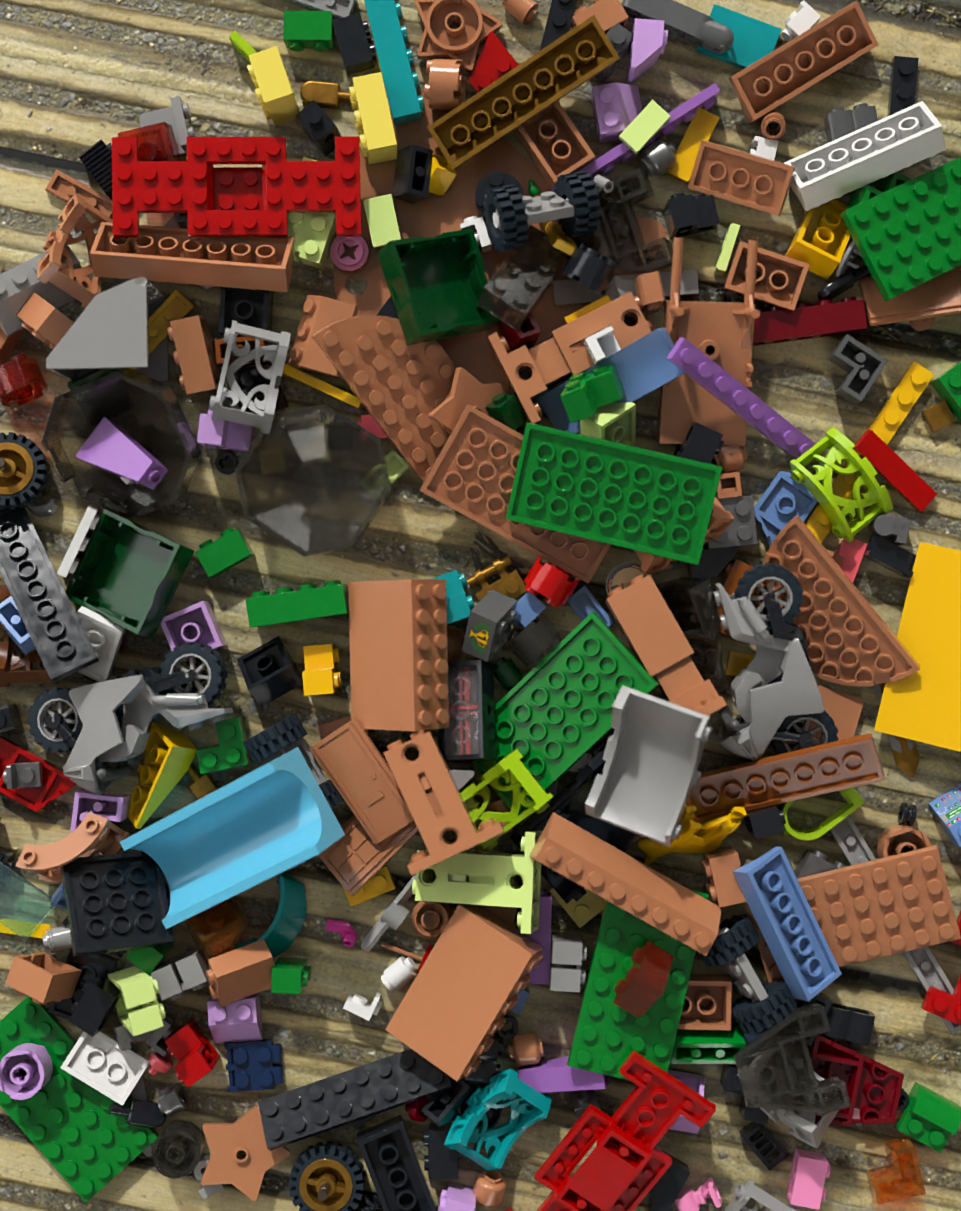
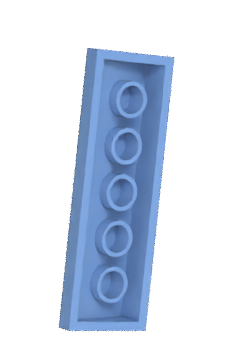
[535,328,685,434]
[732,846,842,1002]

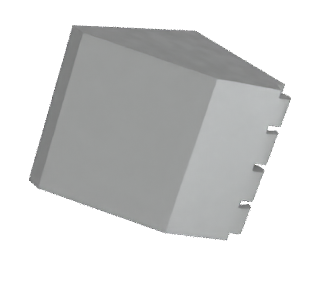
[47,277,169,383]

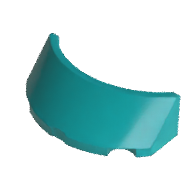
[228,871,307,958]

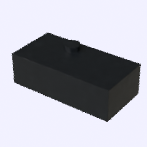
[356,1115,437,1211]

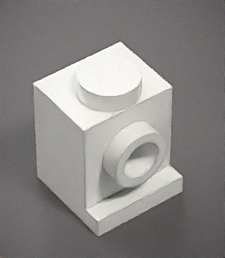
[781,0,821,42]
[750,136,779,160]

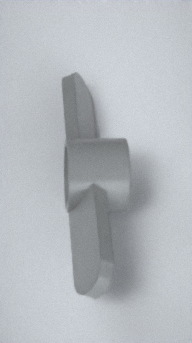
[361,875,416,951]

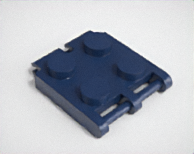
[224,1039,284,1092]

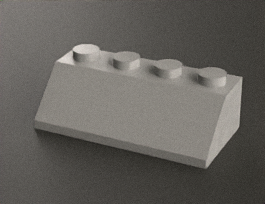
[0,244,84,336]

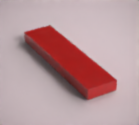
[853,430,937,512]

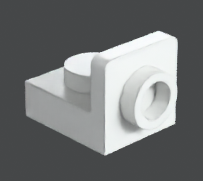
[460,216,492,252]
[343,992,383,1021]

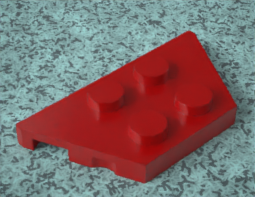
[468,31,518,92]
[0,736,77,812]

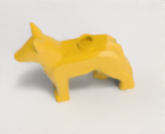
[637,806,747,866]

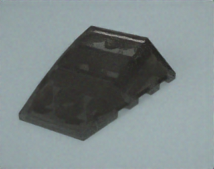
[656,577,723,680]

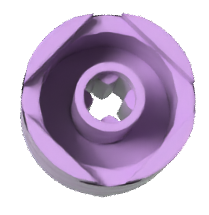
[0,1043,53,1100]

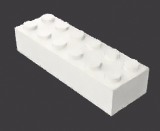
[784,101,946,211]

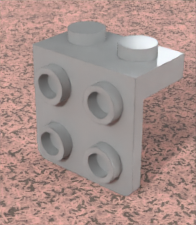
[139,96,196,161]

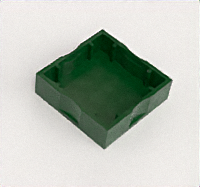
[377,229,502,346]
[66,509,194,639]

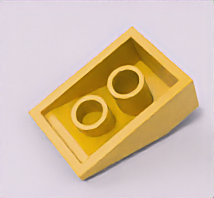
[785,199,851,280]

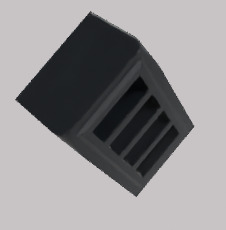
[739,1122,788,1171]

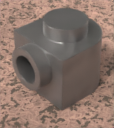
[157,1082,189,1117]

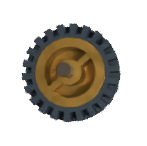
[0,432,50,510]
[289,1141,366,1211]

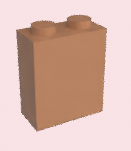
[206,939,273,1007]

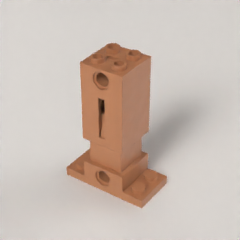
[488,291,654,425]
[605,574,727,716]

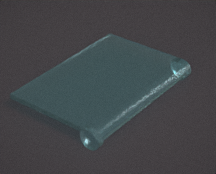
[0,862,56,940]

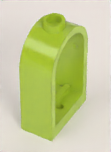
[780,787,865,841]

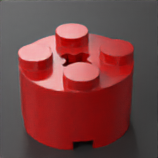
[524,556,580,608]

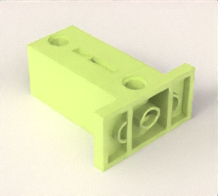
[412,830,542,934]

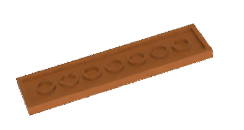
[686,733,885,823]

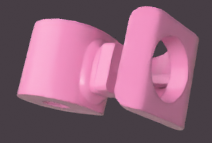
[674,1177,722,1211]

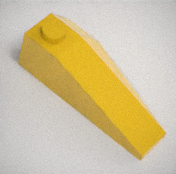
[128,721,197,829]

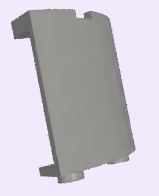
[585,685,712,847]

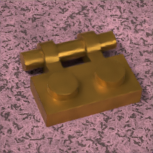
[466,555,527,602]

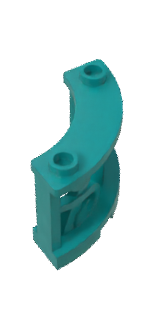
[444,1069,552,1171]

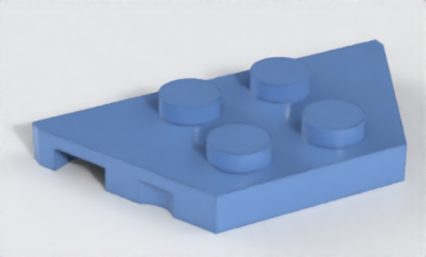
[754,471,833,546]

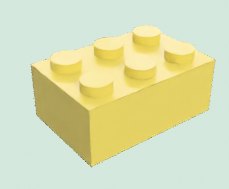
[247,46,300,126]
[349,72,397,165]

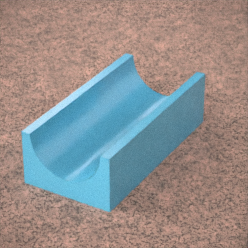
[120,747,345,929]

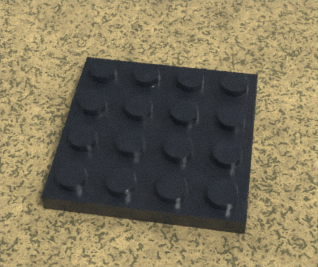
[61,851,175,957]

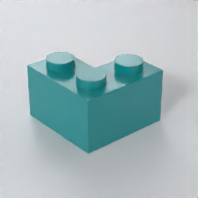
[431,570,475,624]

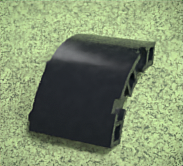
[510,749,643,904]

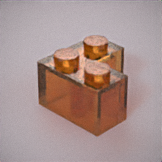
[866,1136,926,1205]

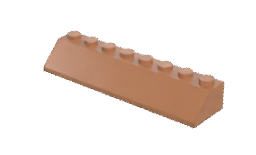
[89,222,294,292]
[529,812,722,956]

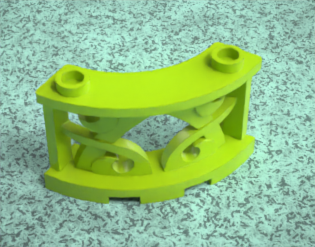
[790,427,893,543]
[460,749,553,852]

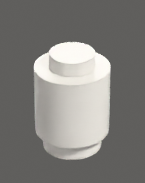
[381,956,417,992]

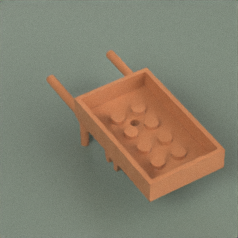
[656,238,760,446]

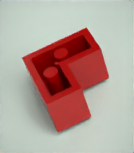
[164,1018,221,1088]

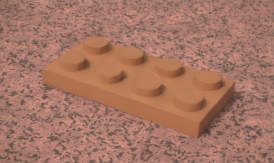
[688,140,796,216]

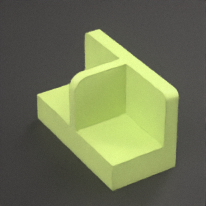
[363,194,401,248]

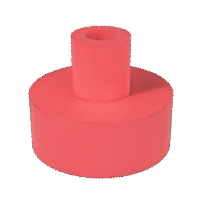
[148,1052,173,1076]

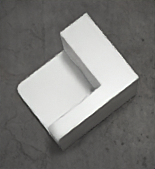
[584,326,621,364]

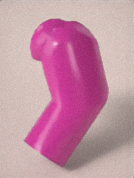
[326,919,358,947]

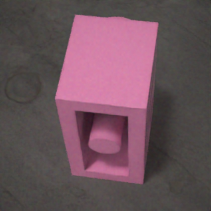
[786,1148,831,1210]

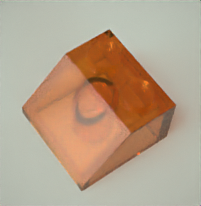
[185,898,248,959]

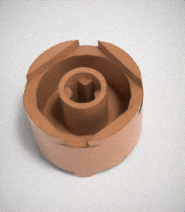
[424,59,466,110]
[876,824,932,859]

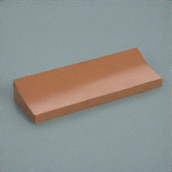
[729,0,879,123]

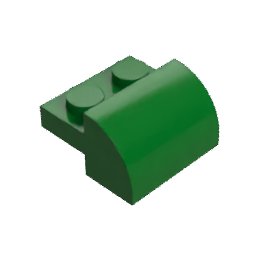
[896,1082,961,1153]

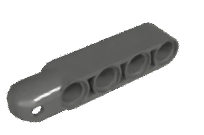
[621,0,734,54]

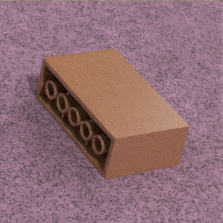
[348,579,449,731]
[385,904,545,1081]

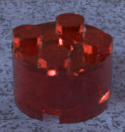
[0,353,48,407]

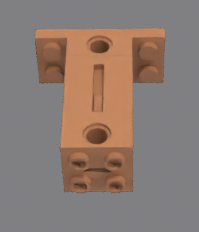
[384,730,504,875]

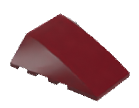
[793,1034,904,1126]

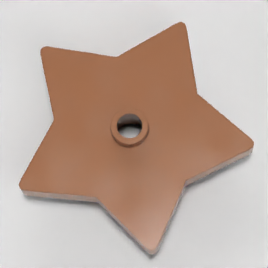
[414,0,502,73]
[428,367,509,434]
[201,1105,290,1201]

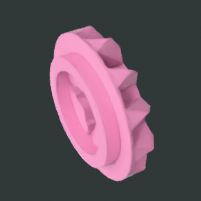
[330,237,369,272]

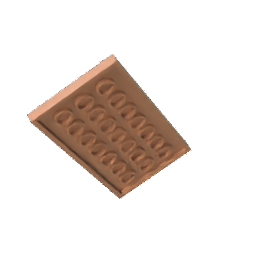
[420,404,611,583]
[746,845,961,983]

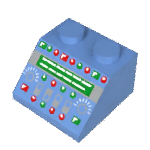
[928,783,961,848]

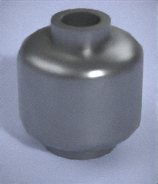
[640,140,677,177]

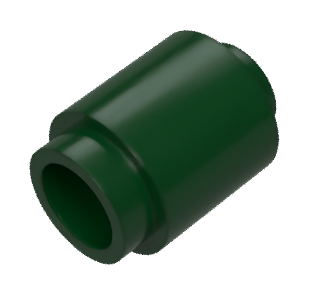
[493,657,524,691]

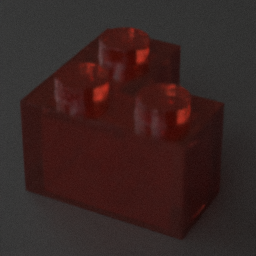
[613,941,674,1018]

